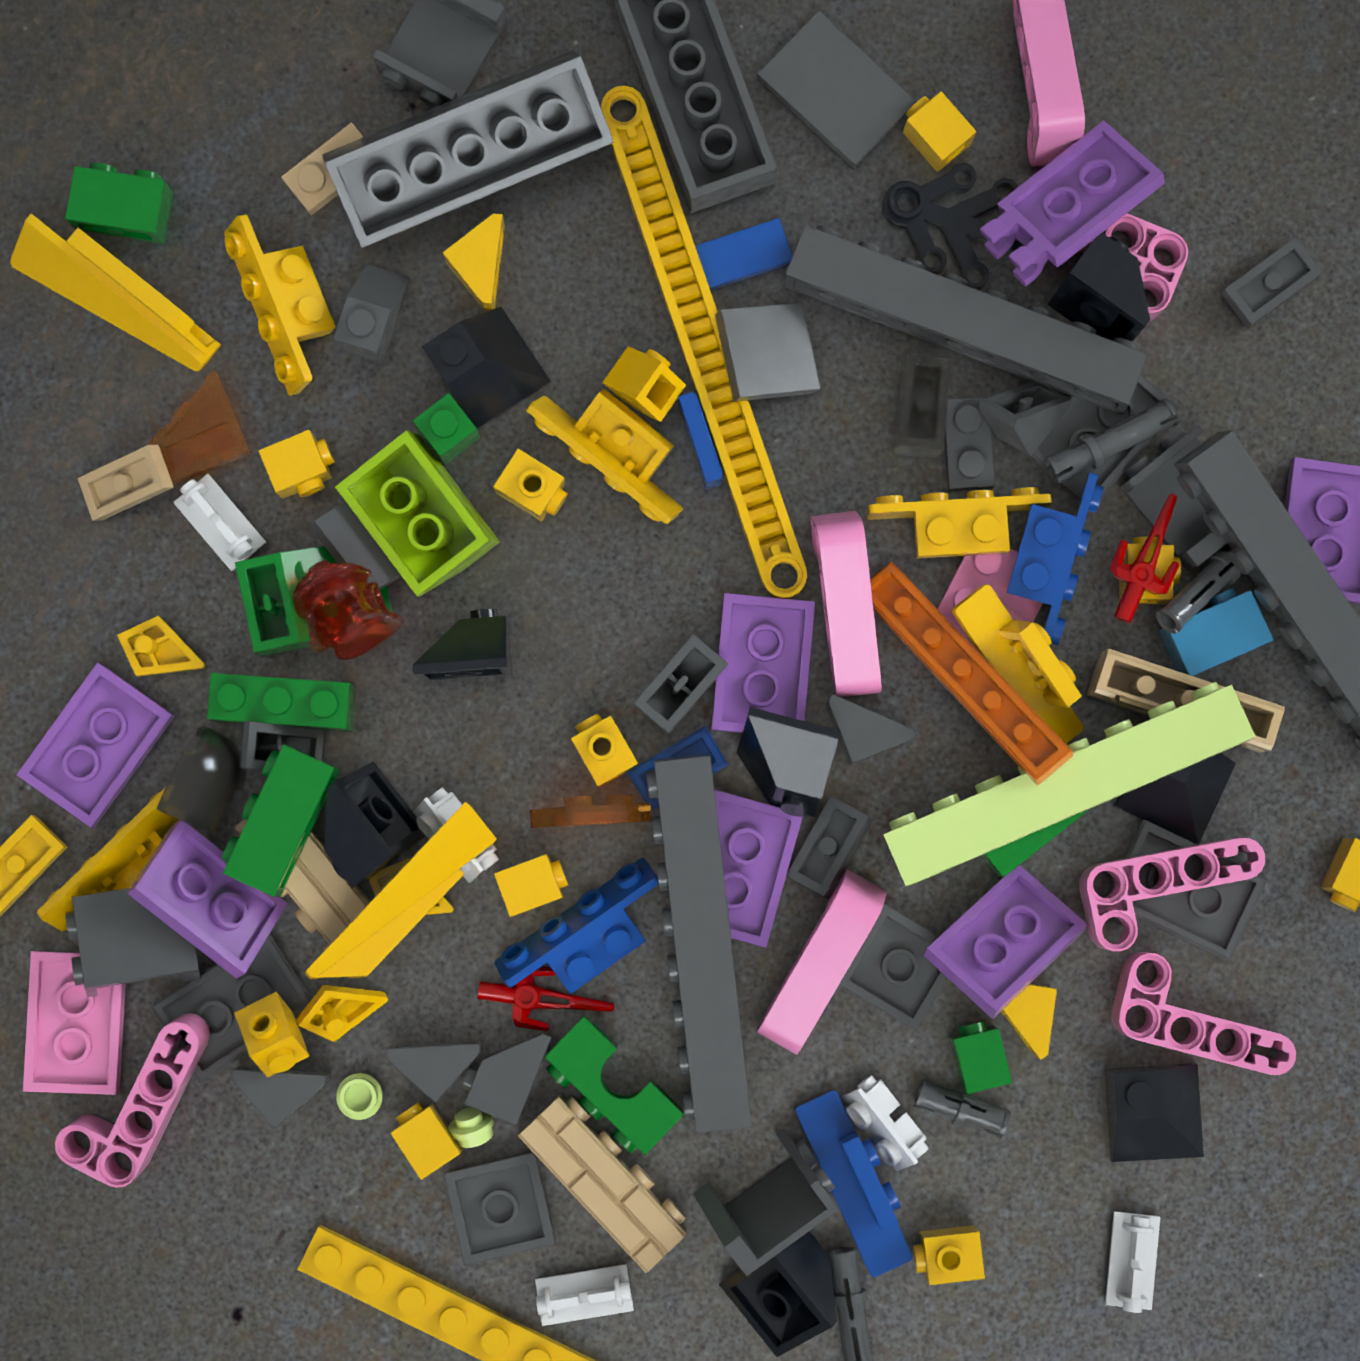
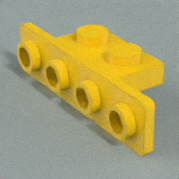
[224,214,336,396]
[526,389,683,524]
[866,487,1052,559]
[952,584,1084,744]
[37,784,195,932]

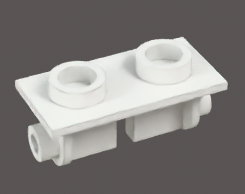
[173,474,267,571]
[413,787,499,883]
[840,1075,929,1171]
[1105,1211,1160,1313]
[535,1264,634,1326]

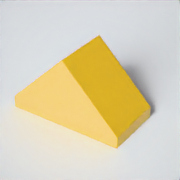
[443,213,505,312]
[1001,984,1057,1060]

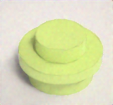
[336,1073,383,1120]
[448,1107,495,1148]

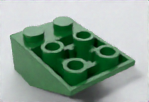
[235,546,396,657]

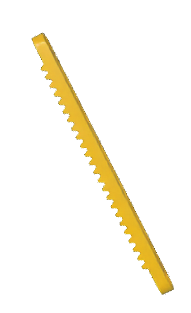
[601,85,807,599]

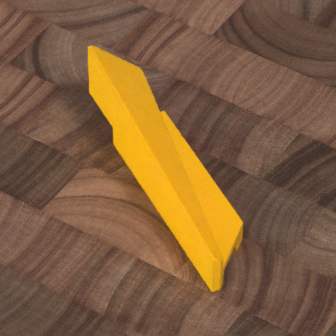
[10,213,221,372]
[305,802,497,979]

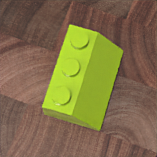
[335,430,500,597]

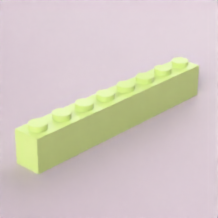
[883,682,1256,887]

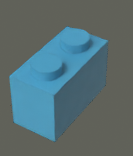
[1158,588,1273,676]

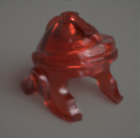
[293,560,402,660]

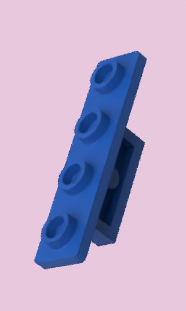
[1007,472,1104,645]
[494,858,659,994]
[795,1090,912,1277]

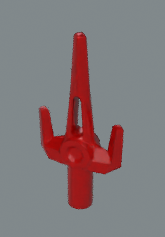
[1109,493,1180,623]
[477,966,615,1031]

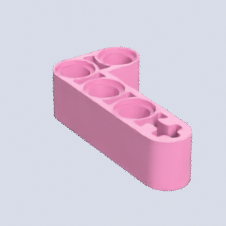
[1012,0,1085,167]
[1079,213,1188,322]
[810,511,882,698]
[1079,838,1265,951]
[756,869,887,1055]
[1111,952,1296,1075]
[55,1013,210,1188]

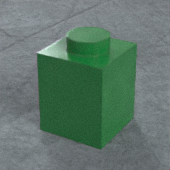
[413,393,481,465]
[948,1020,1013,1094]

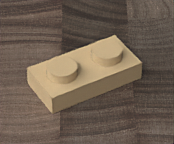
[281,122,363,216]
[77,445,174,521]

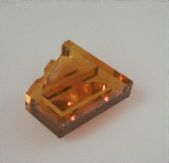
[147,371,252,486]
[530,795,652,828]

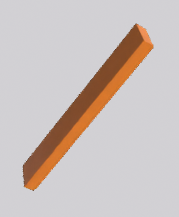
[870,561,1073,786]

